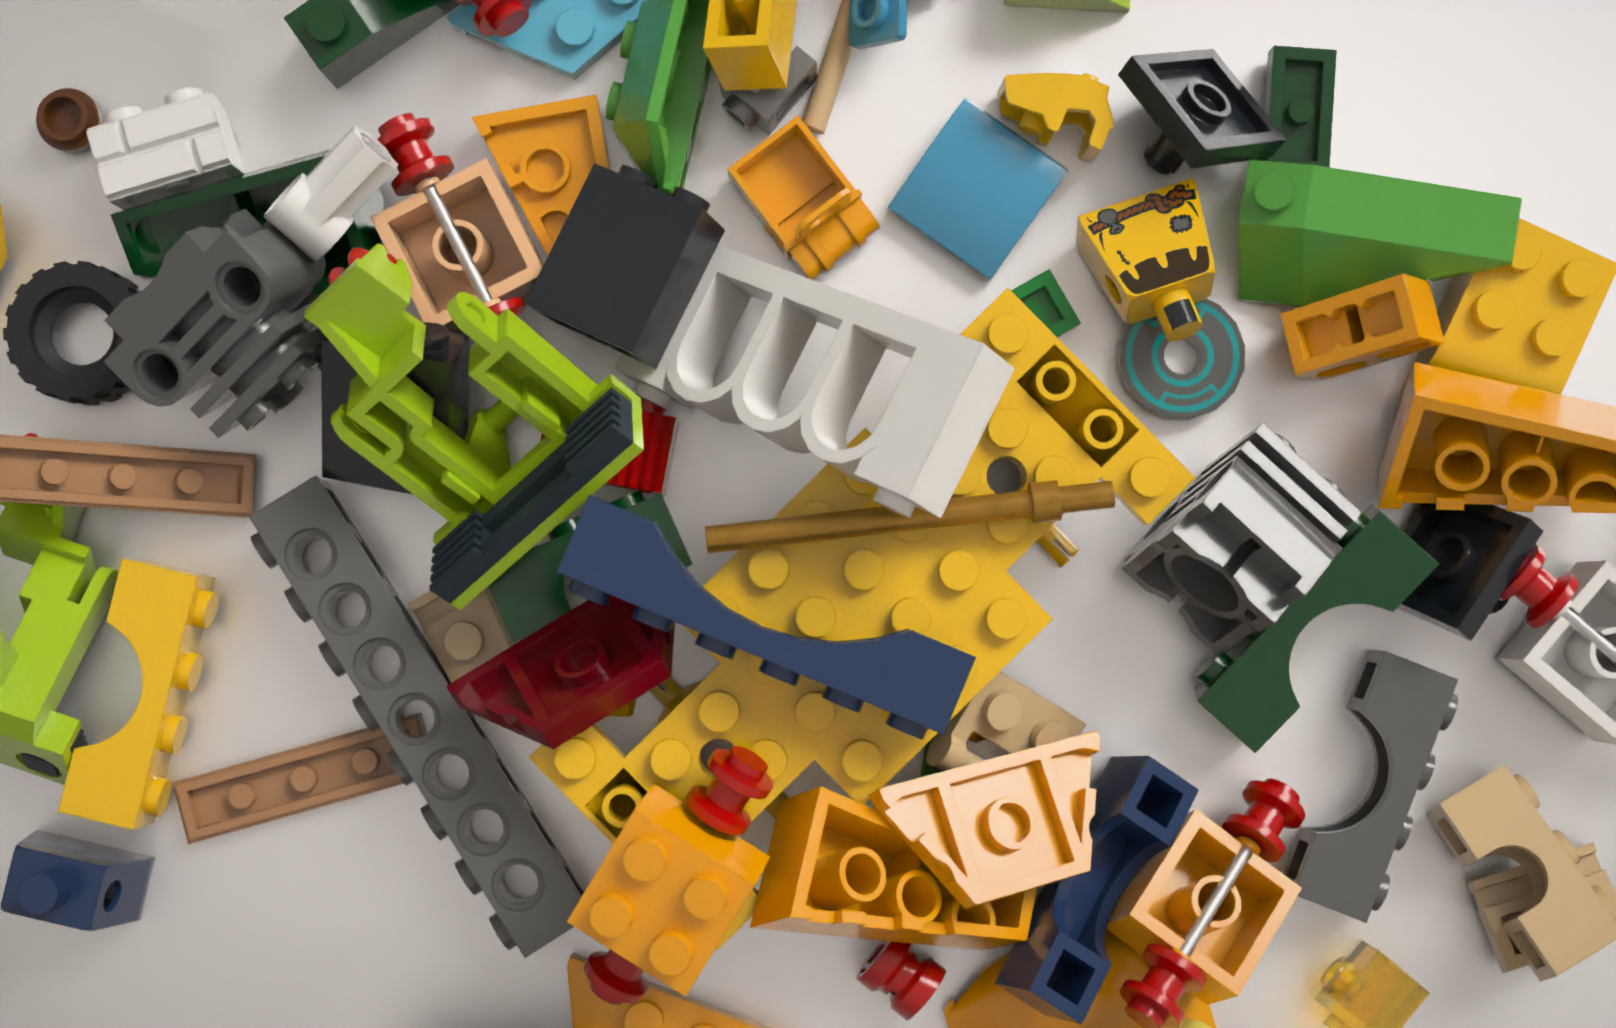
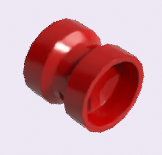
[856,941,946,1021]

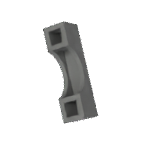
[1283,650,1458,923]

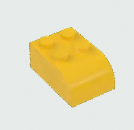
[1400,218,1616,394]

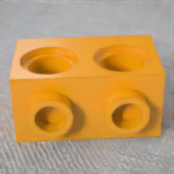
[1280,273,1445,380]

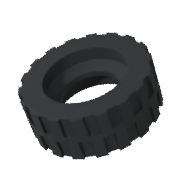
[3,261,139,406]

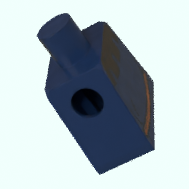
[1,830,155,931]

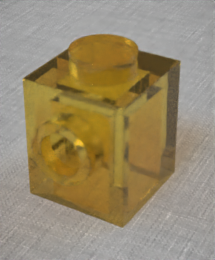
[1314,940,1430,1028]

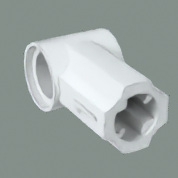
[263,125,398,262]

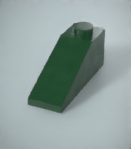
[283,0,459,89]

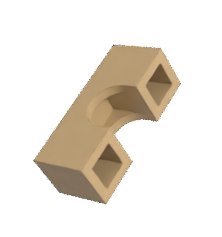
[1427,764,1616,982]

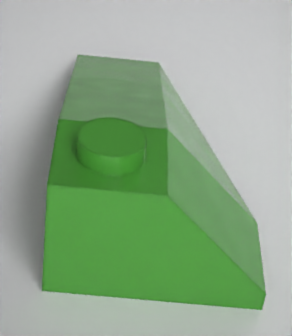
[1239,160,1522,308]

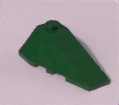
[110,149,384,293]

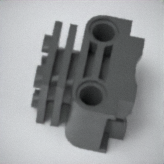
[103,209,326,438]
[1121,423,1362,655]

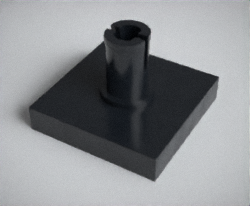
[1118,49,1287,175]
[1397,503,1544,641]

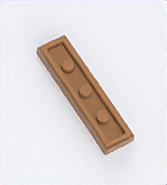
[0,434,256,518]
[172,713,438,844]

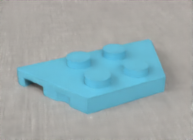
[447,0,645,80]

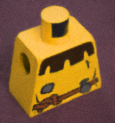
[1076,178,1215,342]

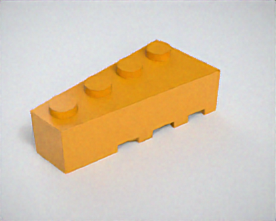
[1378,362,1616,513]
[750,786,1037,950]

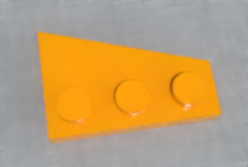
[472,94,611,256]

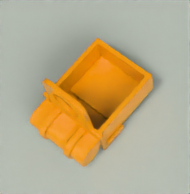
[727,116,880,280]

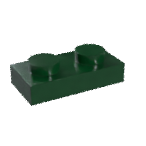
[1261,45,1337,167]

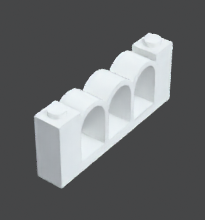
[614,245,1015,518]

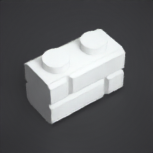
[86,87,246,210]

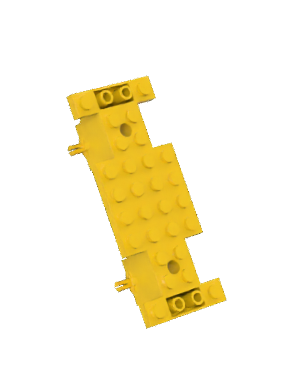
[528,288,1195,950]

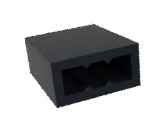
[525,163,725,369]
[321,322,471,495]

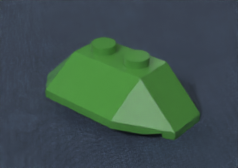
[606,0,712,195]

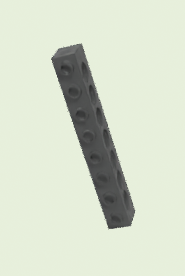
[249,475,585,958]

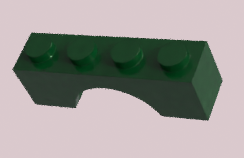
[1194,503,1439,753]

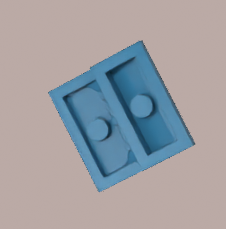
[888,98,1068,280]

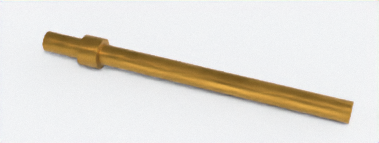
[705,480,1115,553]

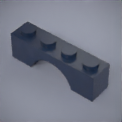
[995,756,1199,1024]

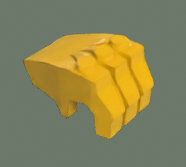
[997,73,1114,163]

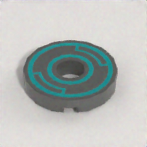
[1117,299,1245,420]

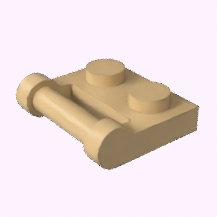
[926,671,1086,772]

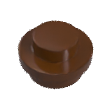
[36,88,102,153]

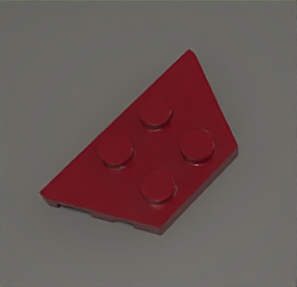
[446,595,675,749]

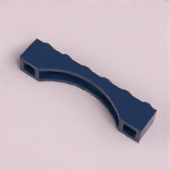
[557,495,976,740]

